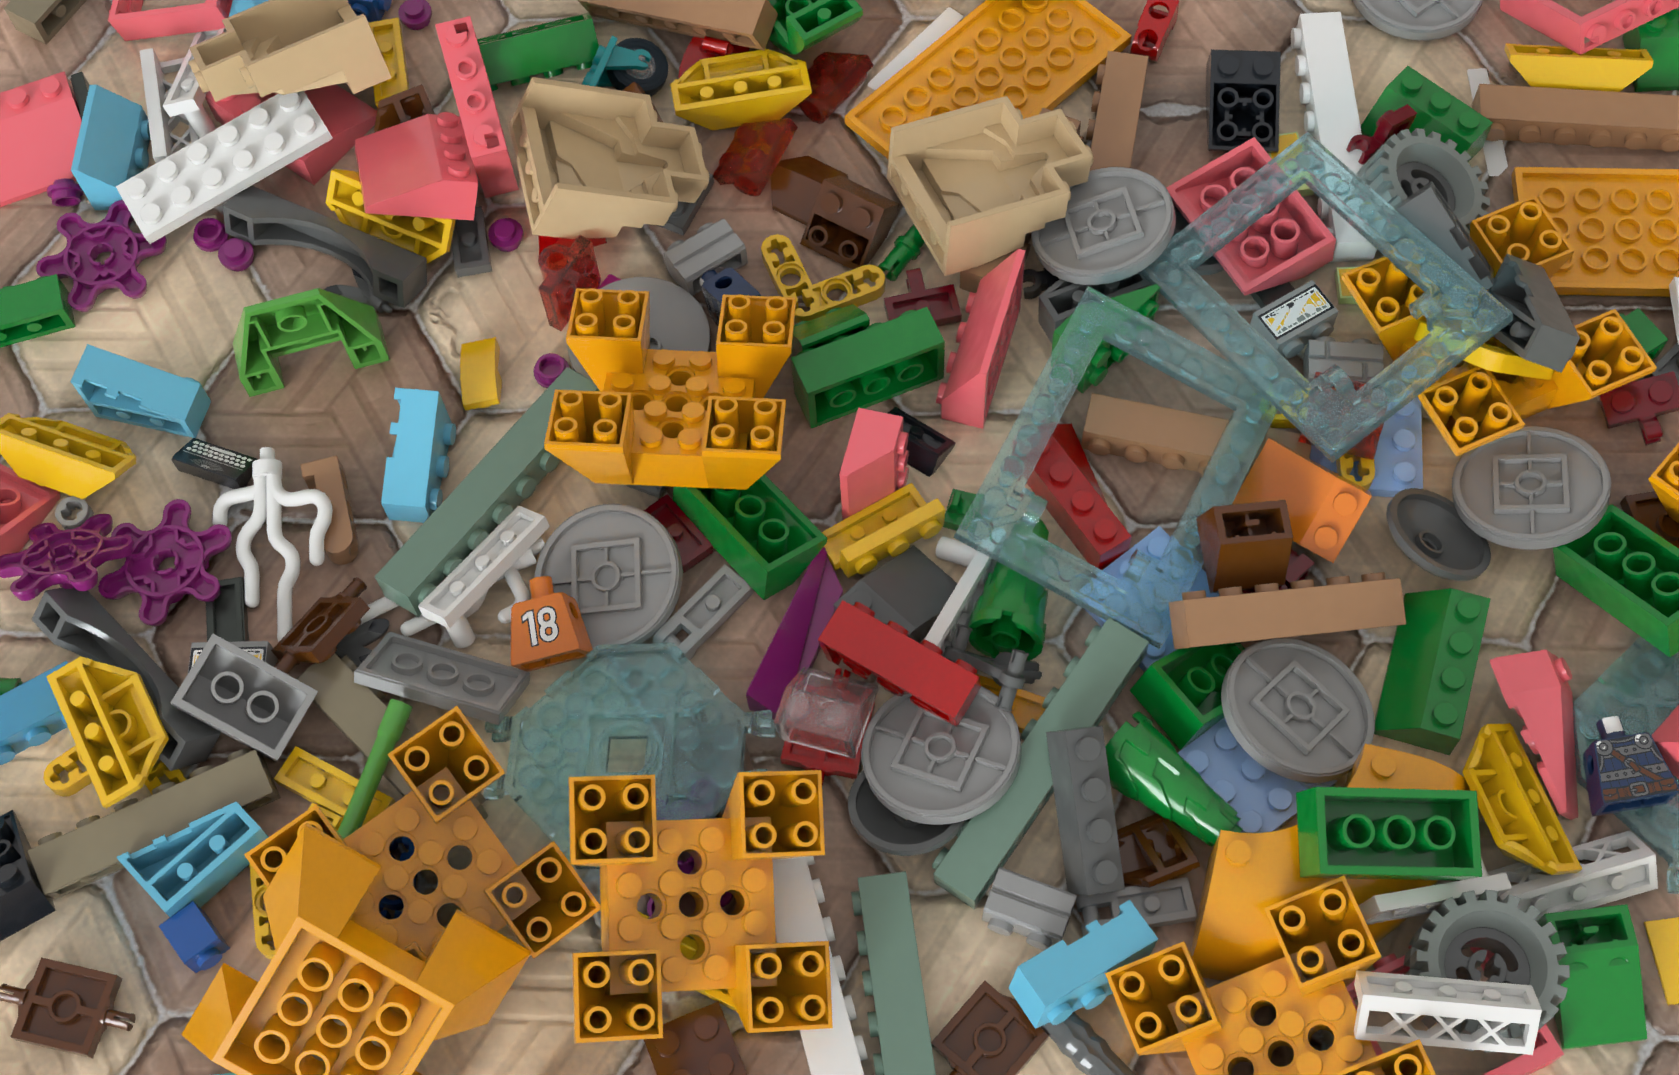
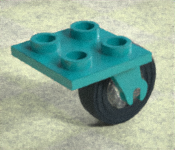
[582,36,668,97]

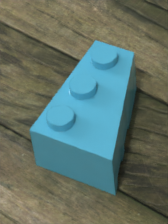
[70,344,211,438]
[381,387,456,523]
[116,802,269,917]
[1008,900,1158,1029]

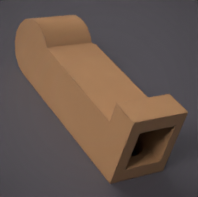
[300,455,359,565]

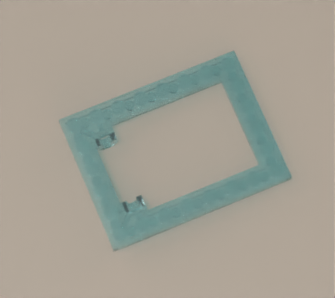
[1140,132,1513,463]
[953,286,1286,649]

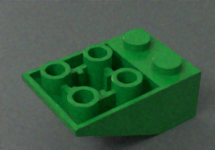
[1050,284,1160,394]
[1537,904,1647,1050]

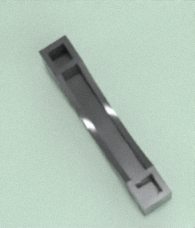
[223,186,427,308]
[32,588,221,771]

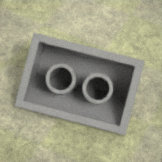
[171,634,318,762]

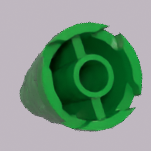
[967,516,1050,661]
[1105,711,1243,847]

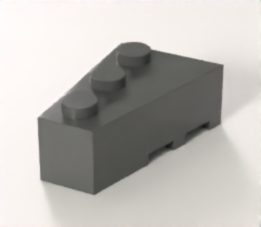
[1038,269,1153,343]

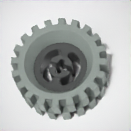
[1351,128,1490,263]
[1403,890,1570,1053]

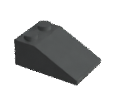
[833,546,958,643]

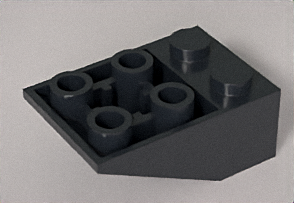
[1205,49,1281,153]
[0,810,56,941]

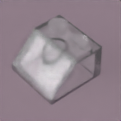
[774,666,879,759]

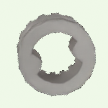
[55,496,94,530]

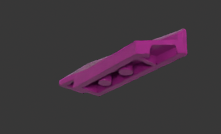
[746,547,844,723]

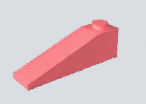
[1489,650,1578,820]

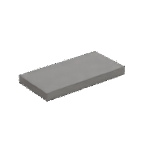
[354,632,530,725]

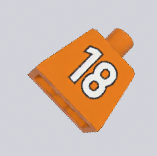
[511,576,594,672]

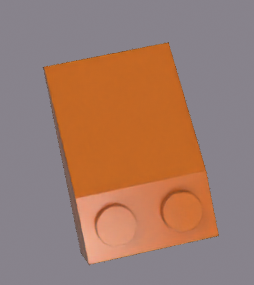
[1232,438,1372,563]

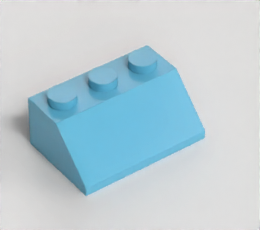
[71,85,151,210]

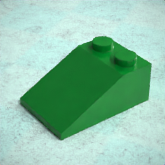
[1130,642,1245,750]

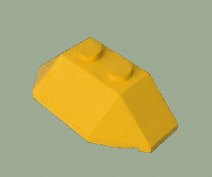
[1504,43,1653,92]
[670,49,812,130]
[325,169,456,264]
[0,413,136,499]
[46,656,169,809]
[1462,723,1582,875]

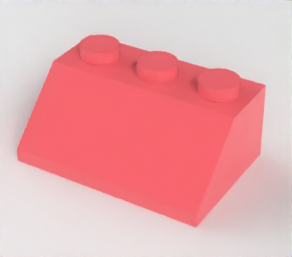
[839,407,909,520]

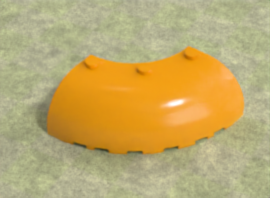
[1190,743,1471,981]

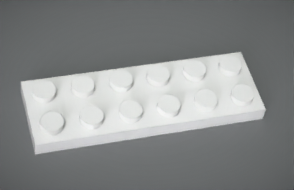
[116,91,333,244]

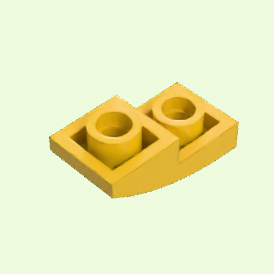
[460,337,502,411]

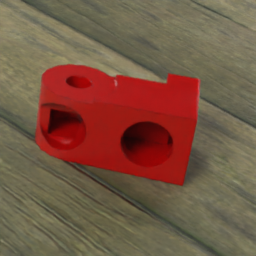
[1130,0,1180,61]

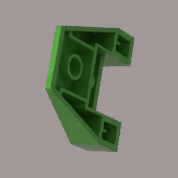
[233,288,390,397]

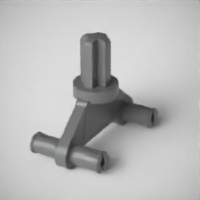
[943,624,1042,711]

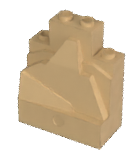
[188,0,392,102]
[509,77,709,239]
[887,96,1093,276]

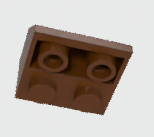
[800,175,900,270]
[1196,500,1293,594]

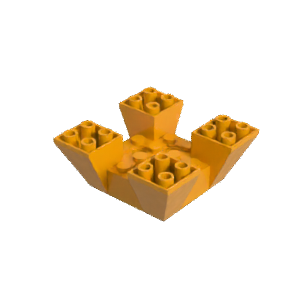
[1341,195,1657,456]
[544,288,796,490]
[244,706,601,1047]
[568,770,833,1043]
[181,823,531,1075]
[1105,875,1436,1075]

